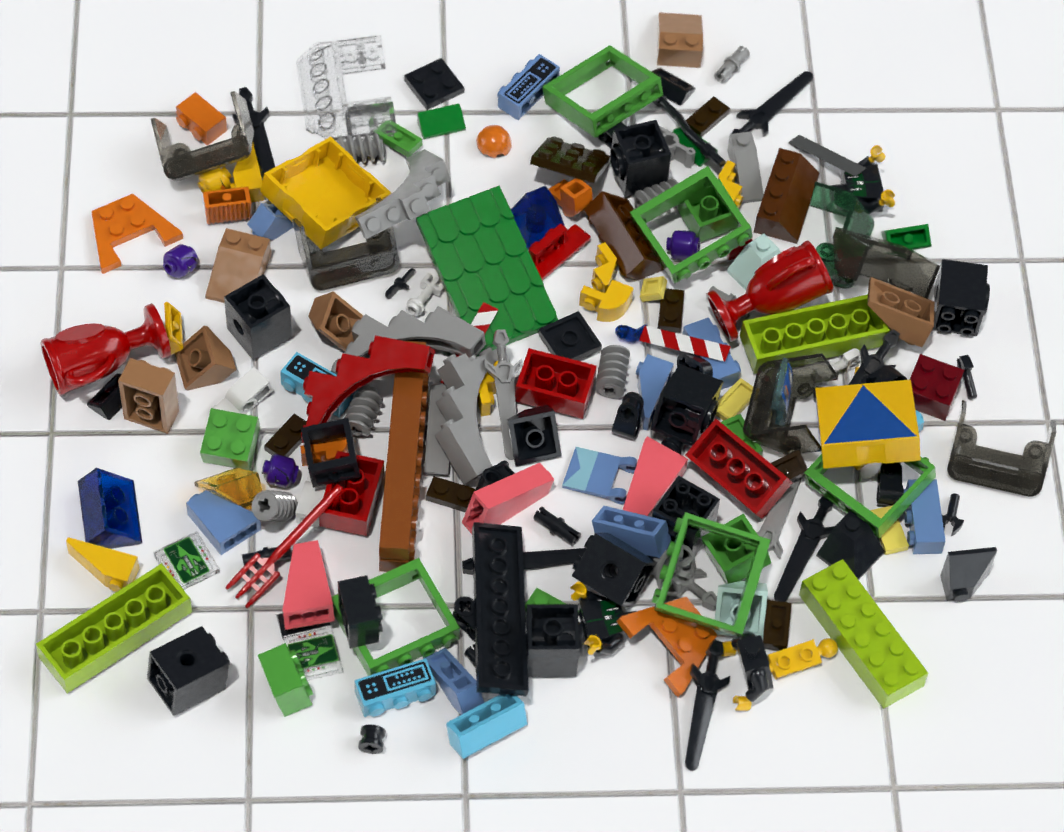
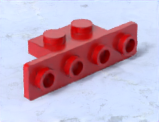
[529,223,591,281]

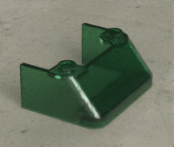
[810,182,875,289]

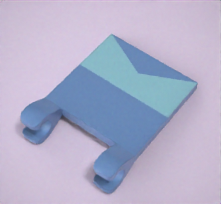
[562,447,637,505]

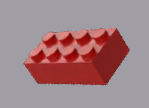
[685,418,793,519]

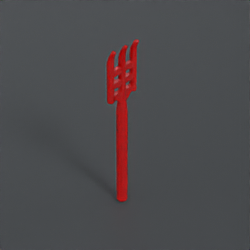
[225,485,343,608]

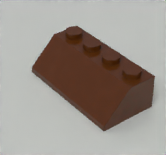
[754,148,820,244]
[584,191,665,280]

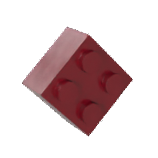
[909,354,964,421]

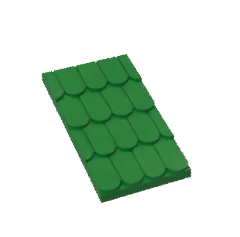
[416,186,559,357]

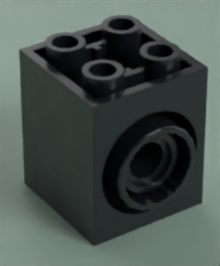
[610,120,671,197]
[932,259,990,336]
[224,274,292,360]
[650,364,723,446]
[652,475,720,559]
[572,533,657,606]
[526,604,583,677]
[147,626,230,716]

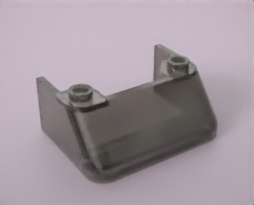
[151,91,254,181]
[292,198,400,291]
[833,227,940,299]
[743,353,838,455]
[947,400,1057,497]

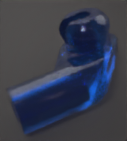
[615,324,648,343]

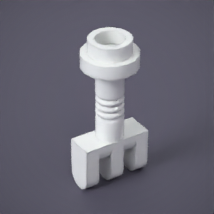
[406,273,445,316]
[811,348,860,385]

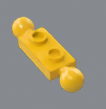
[767,638,838,680]

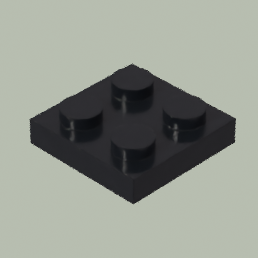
[404,58,464,110]
[538,311,602,361]

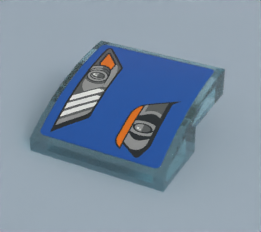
[771,358,793,426]

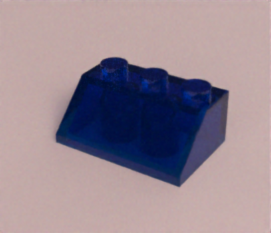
[78,467,142,549]

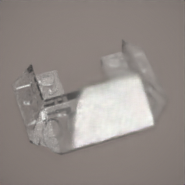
[296,34,397,142]

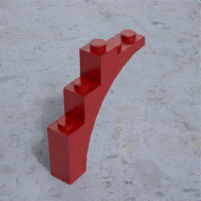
[301,335,435,444]

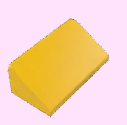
[164,302,183,355]

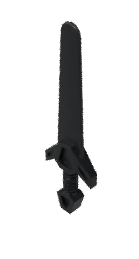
[731,71,813,137]
[232,87,275,175]
[849,329,900,385]
[774,496,835,602]
[462,548,586,575]
[685,639,730,771]

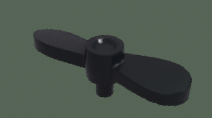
[385,268,416,299]

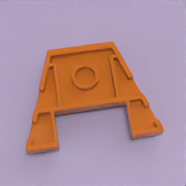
[91,193,183,274]
[616,596,717,698]

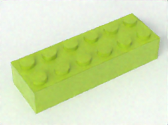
[740,294,890,374]
[799,559,929,709]
[36,563,192,694]

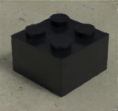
[338,575,383,648]

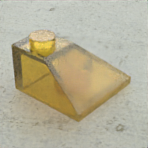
[194,468,262,509]

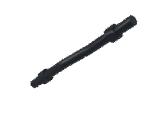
[653,94,726,168]

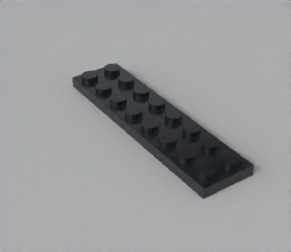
[472,522,529,696]

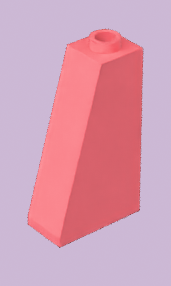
[623,436,688,517]
[462,463,554,534]
[282,540,335,630]

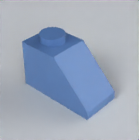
[247,203,296,240]

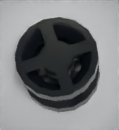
[358,724,386,754]

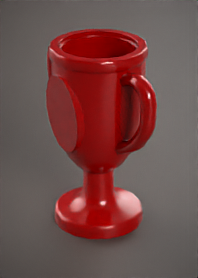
[706,241,834,342]
[40,303,171,395]

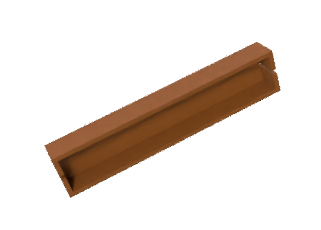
[379,341,430,572]

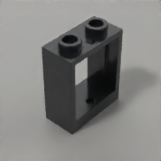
[301,418,361,487]

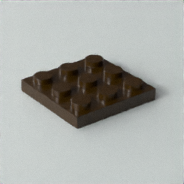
[530,137,610,183]

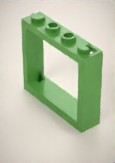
[542,45,663,138]
[630,166,753,284]
[804,454,936,539]
[652,512,771,636]
[331,558,460,676]

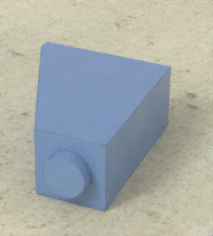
[186,490,261,555]

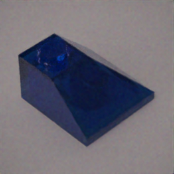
[511,185,564,250]

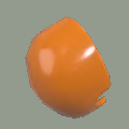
[476,125,512,158]

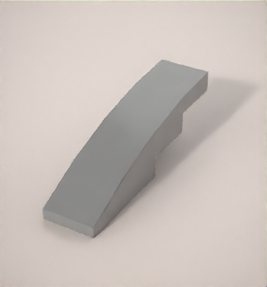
[424,384,449,475]

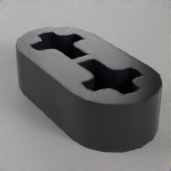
[677,353,713,376]

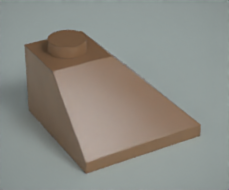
[308,291,363,352]
[174,325,236,390]

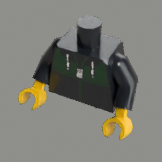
[830,145,895,215]
[570,582,637,655]
[721,632,773,711]

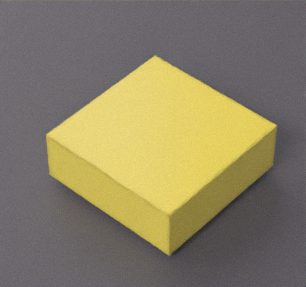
[640,276,667,302]

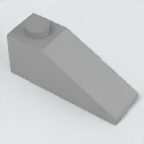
[727,131,764,203]

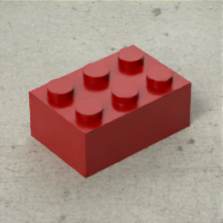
[515,348,597,419]
[319,451,384,536]

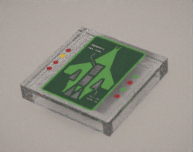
[153,531,220,590]
[283,625,343,681]

